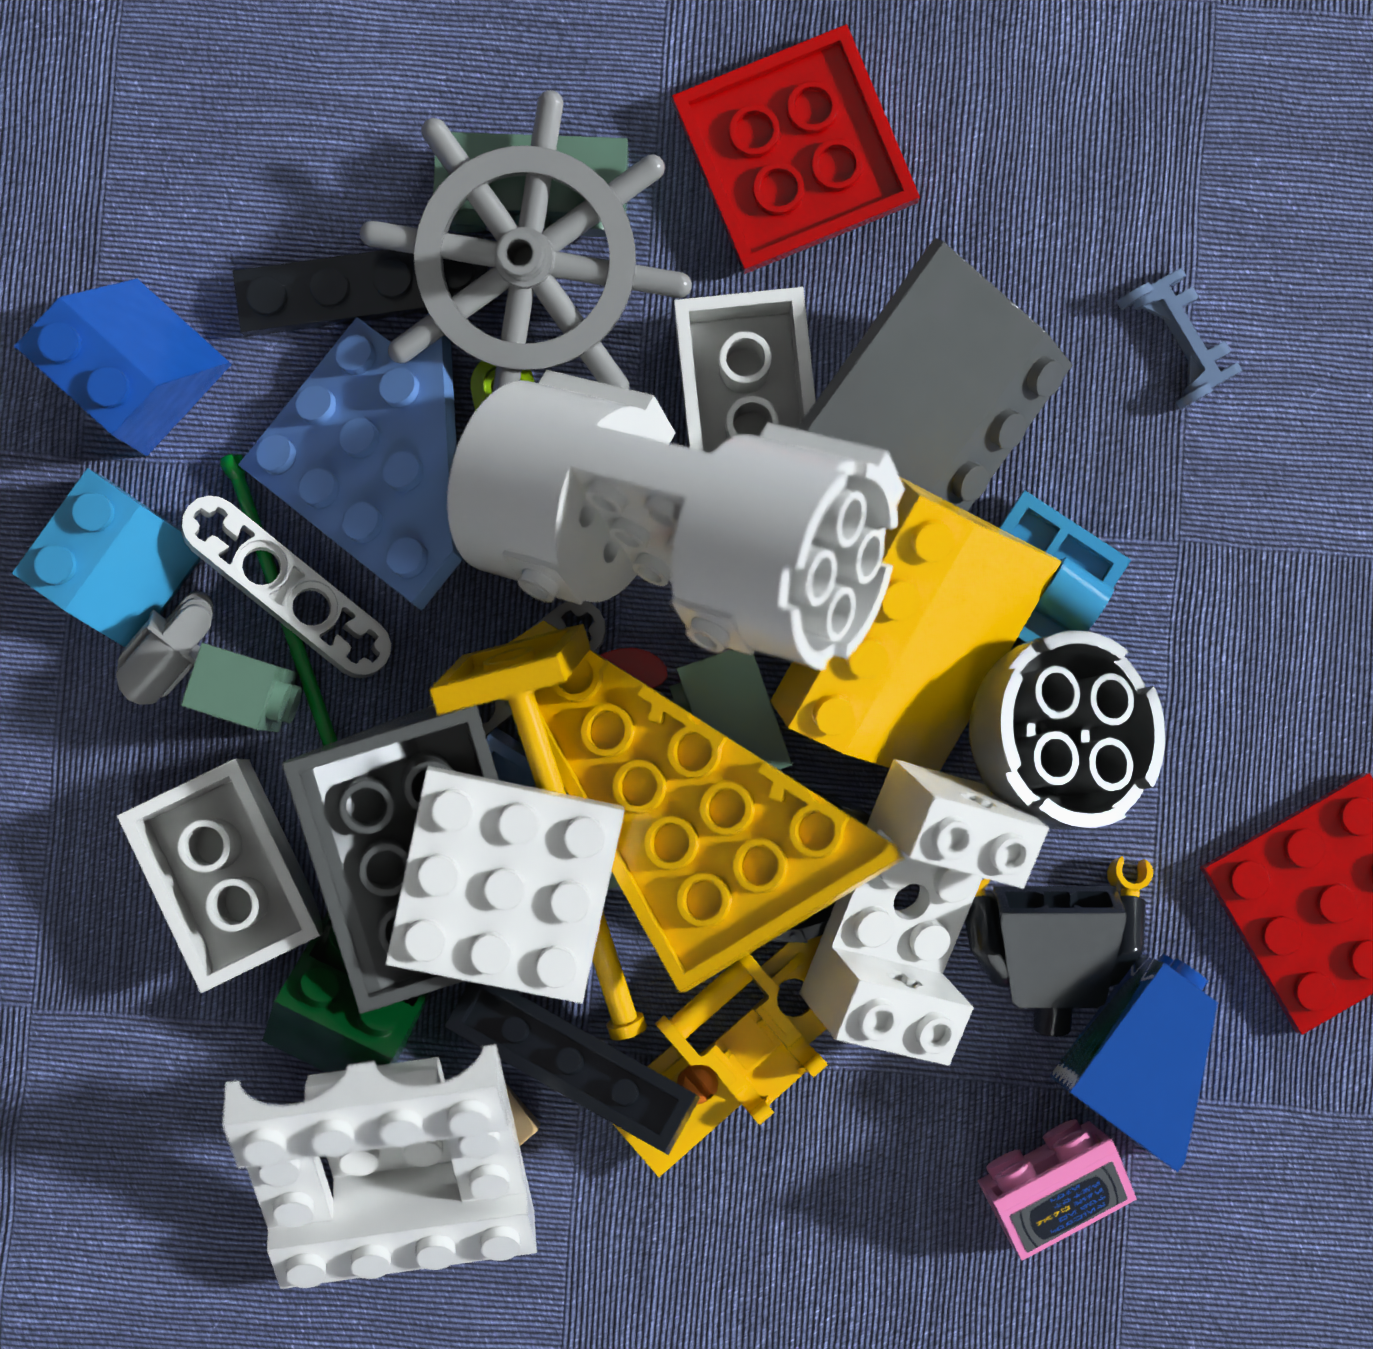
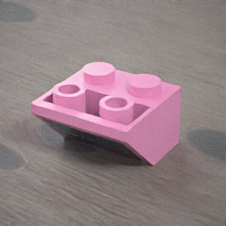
[977,1119,1137,1261]

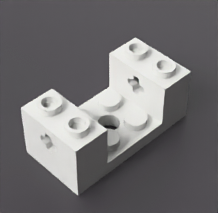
[799,759,1049,1066]

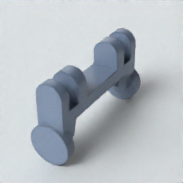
[1117,268,1243,410]

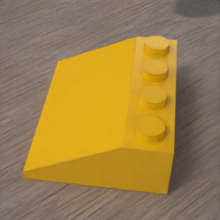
[770,477,1061,772]

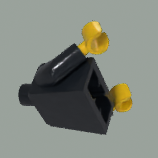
[965,856,1153,1037]

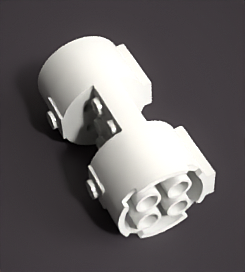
[447,370,904,669]

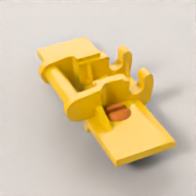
[612,935,828,1177]

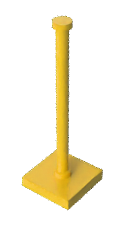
[429,624,647,1040]

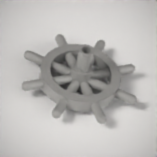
[360,90,692,393]

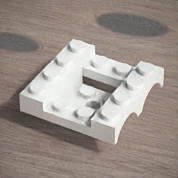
[223,1045,537,1289]

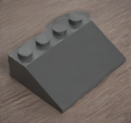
[796,238,1073,511]
[282,705,499,1014]

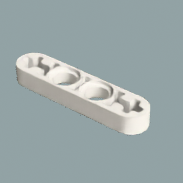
[181,496,391,678]

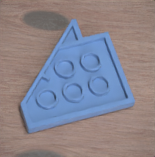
[238,313,463,611]

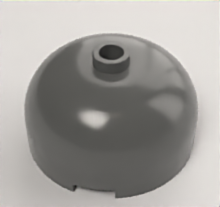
[969,630,1165,830]

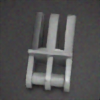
[116,591,214,705]

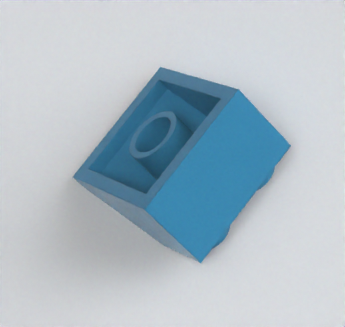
[12,468,201,647]

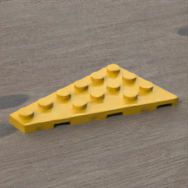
[509,620,906,992]

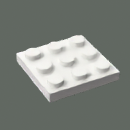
[386,766,625,1004]

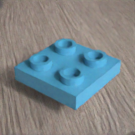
[998,490,1131,644]

